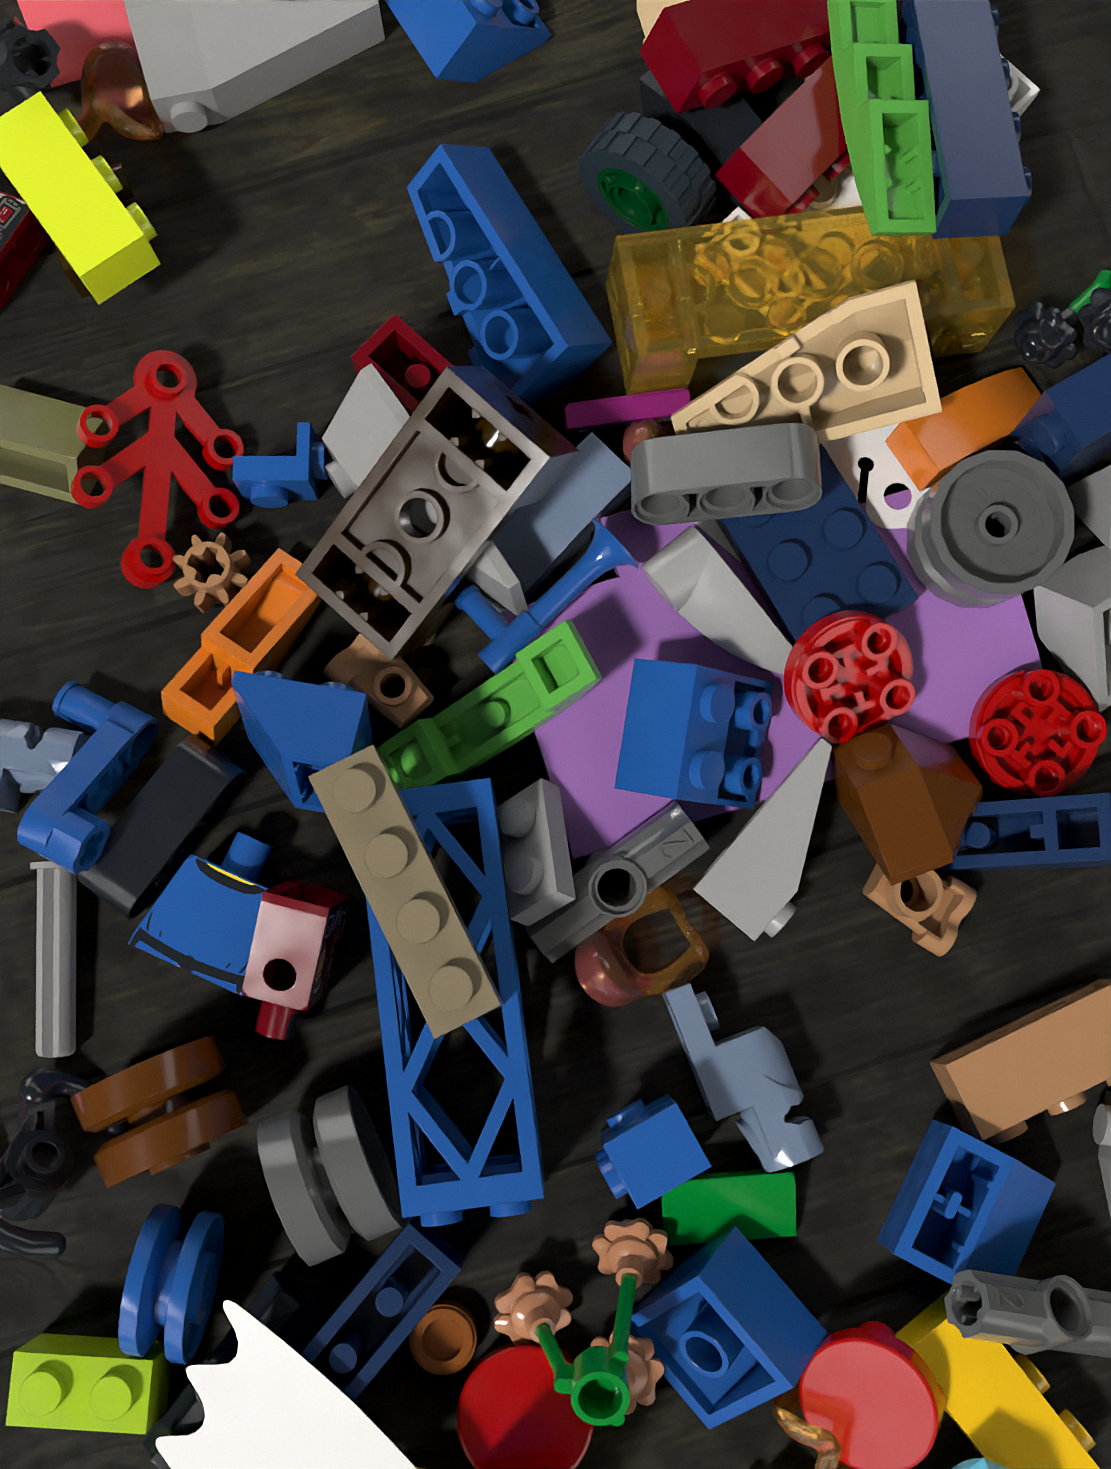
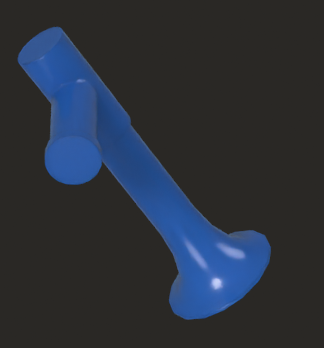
[455,518,639,674]

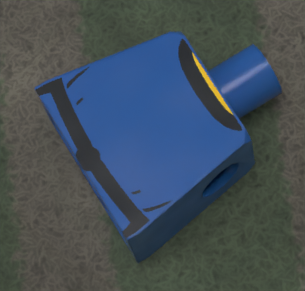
[128,832,273,996]

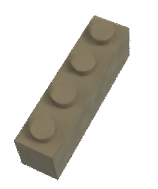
[308,745,504,1039]

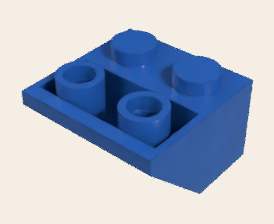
[385,0,551,83]
[614,658,774,810]
[231,670,373,813]
[876,1119,1056,1285]

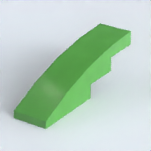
[827,0,936,236]

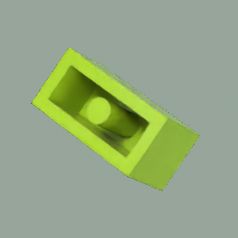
[6,1333,172,1435]

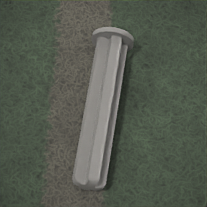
[30,861,77,1058]

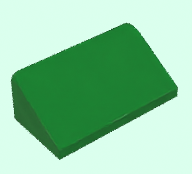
[660,1167,796,1246]

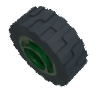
[577,112,717,251]

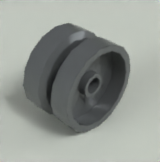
[906,450,1074,608]
[257,1085,405,1267]

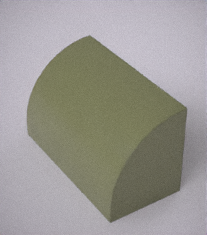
[0,384,108,504]

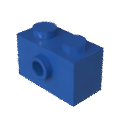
[595,1094,712,1210]

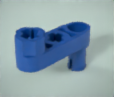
[17,680,159,875]

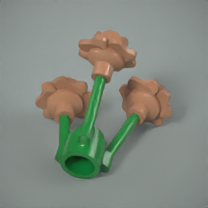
[493,1218,673,1427]

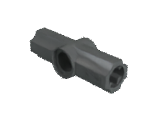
[523,801,710,963]
[944,1269,1111,1358]

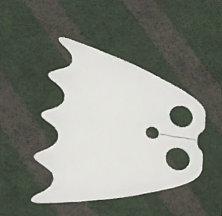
[155,1300,417,1469]

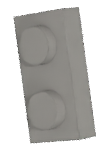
[497,778,576,926]

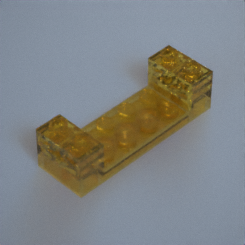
[606,206,1016,395]

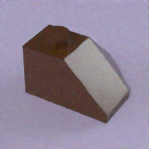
[830,724,983,886]

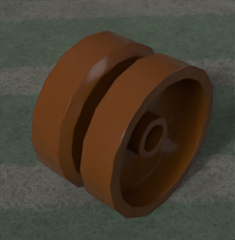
[71,1036,249,1189]

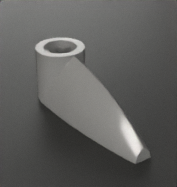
[641,525,793,675]

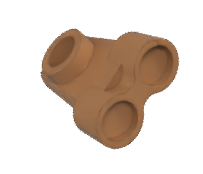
[323,633,434,730]
[863,863,977,956]

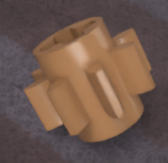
[172,533,252,613]

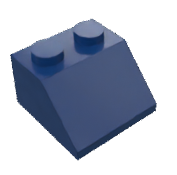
[630,1226,828,1430]

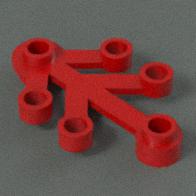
[71,350,244,589]

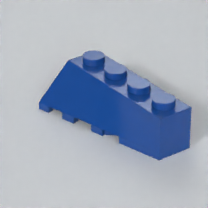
[407,144,613,406]

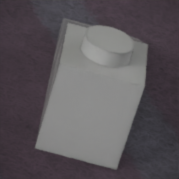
[693,738,832,941]

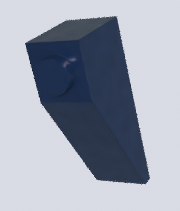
[934,793,1111,872]

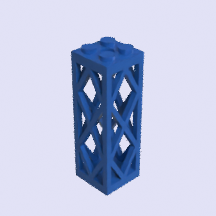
[366,778,545,1227]

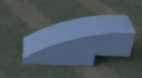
[460,432,631,613]

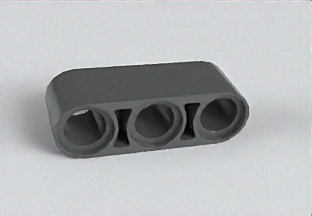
[630,423,823,525]

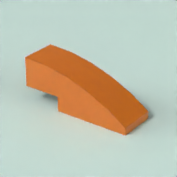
[885,367,1041,492]
[161,548,322,747]

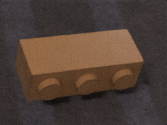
[929,979,1111,1144]

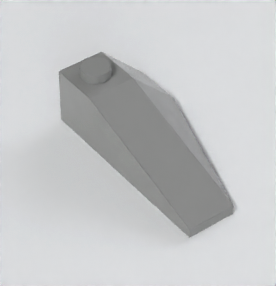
[124,0,385,133]
[322,363,528,616]
[1034,545,1111,713]

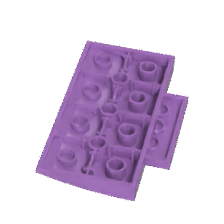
[500,485,1043,860]

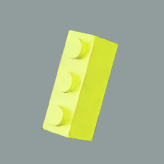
[0,91,161,305]

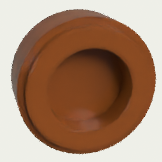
[409,1300,478,1375]

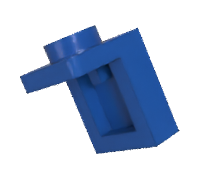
[232,422,329,508]

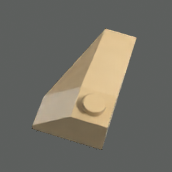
[671,279,942,444]

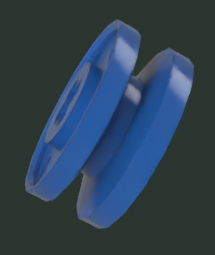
[118,1203,225,1365]

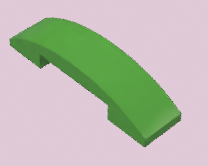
[376,620,602,790]

